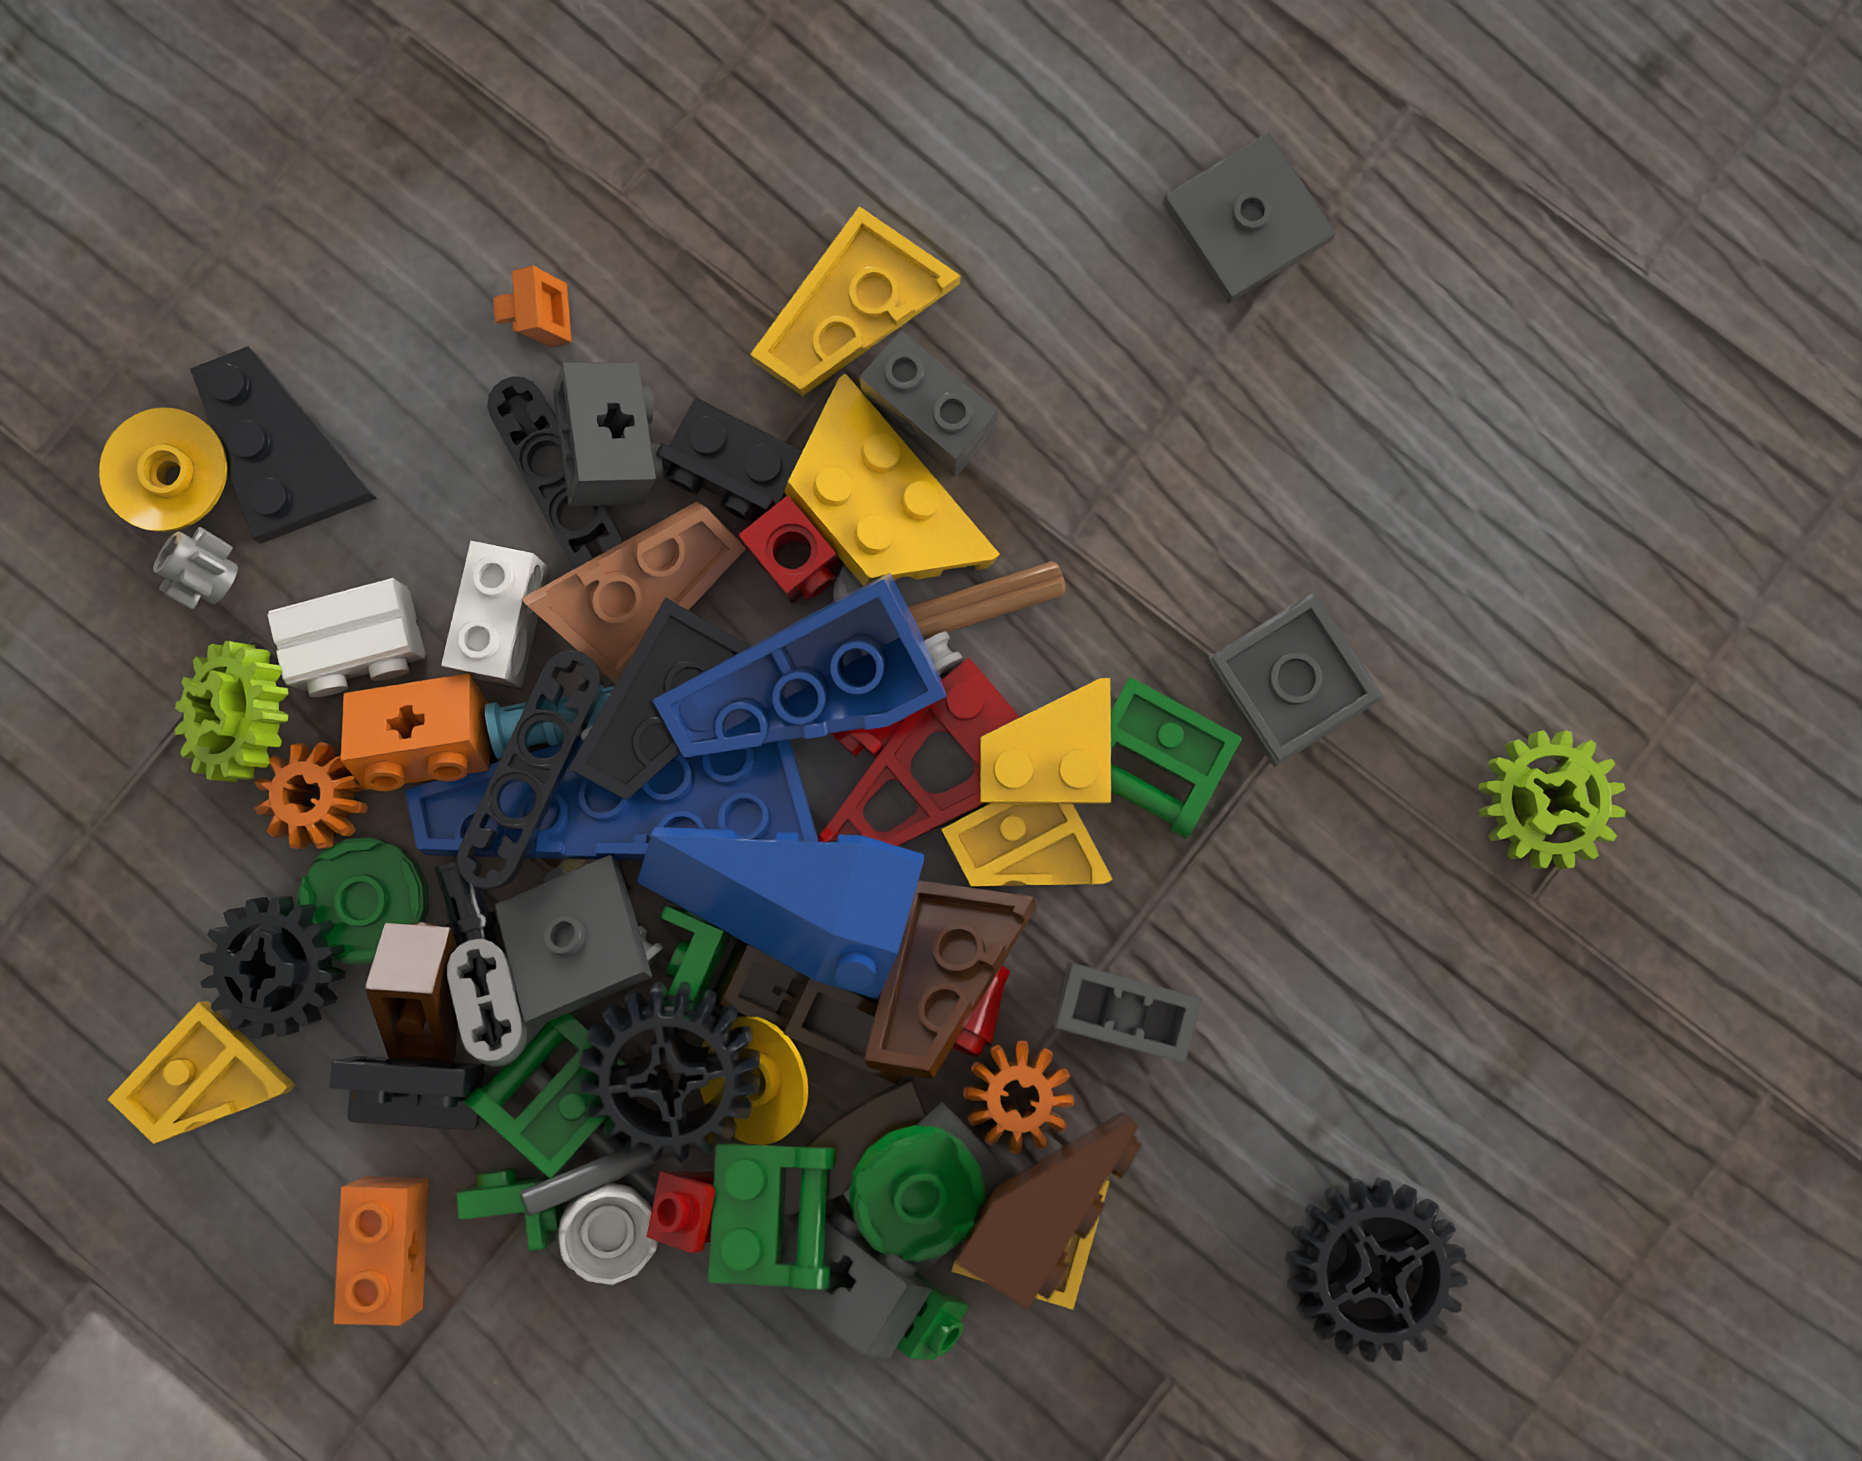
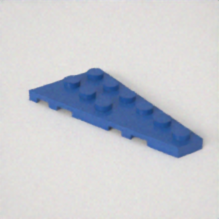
[405,738,819,860]

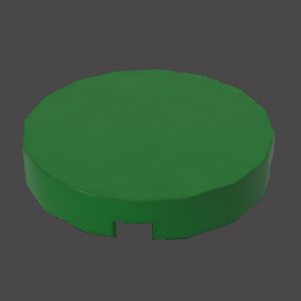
[297,838,429,964]
[849,1125,986,1262]

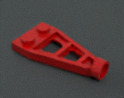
[817,657,1020,846]

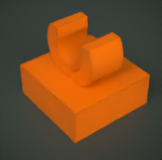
[493,265,572,348]

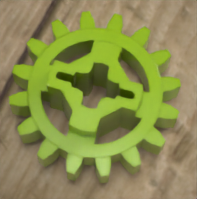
[175,641,288,782]
[1478,730,1626,870]

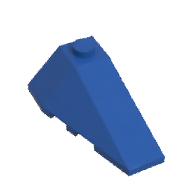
[652,573,947,758]
[637,827,924,999]

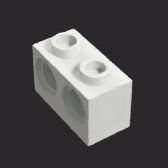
[441,541,550,688]

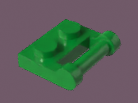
[1110,677,1242,839]
[463,1013,625,1179]
[708,1143,835,1289]

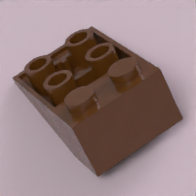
[956,1111,1141,1310]

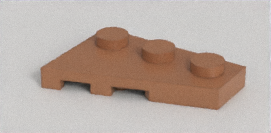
[521,501,747,685]

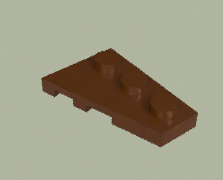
[864,880,1037,1079]

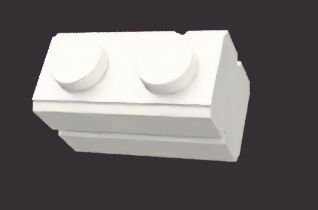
[268,578,426,697]

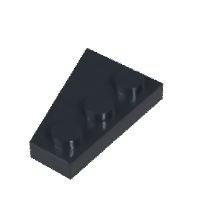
[190,346,377,544]
[568,598,751,800]

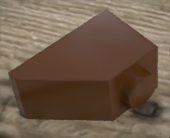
[365,922,457,1062]

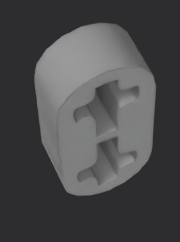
[447,939,527,1066]

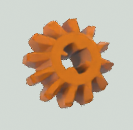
[253,742,369,850]
[963,1040,1075,1154]

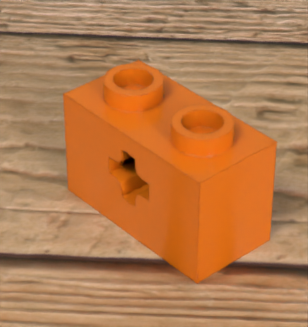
[341,673,490,791]
[333,1176,429,1326]

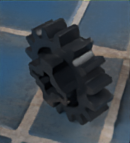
[199,896,346,1038]

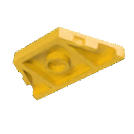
[784,374,1000,586]

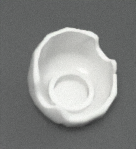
[558,1183,658,1285]

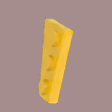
[750,206,961,396]

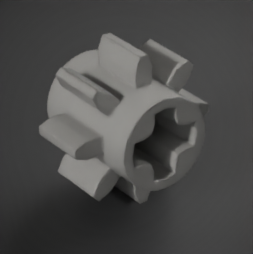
[153,527,238,609]

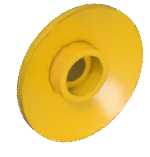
[99,407,227,532]
[700,1015,808,1145]

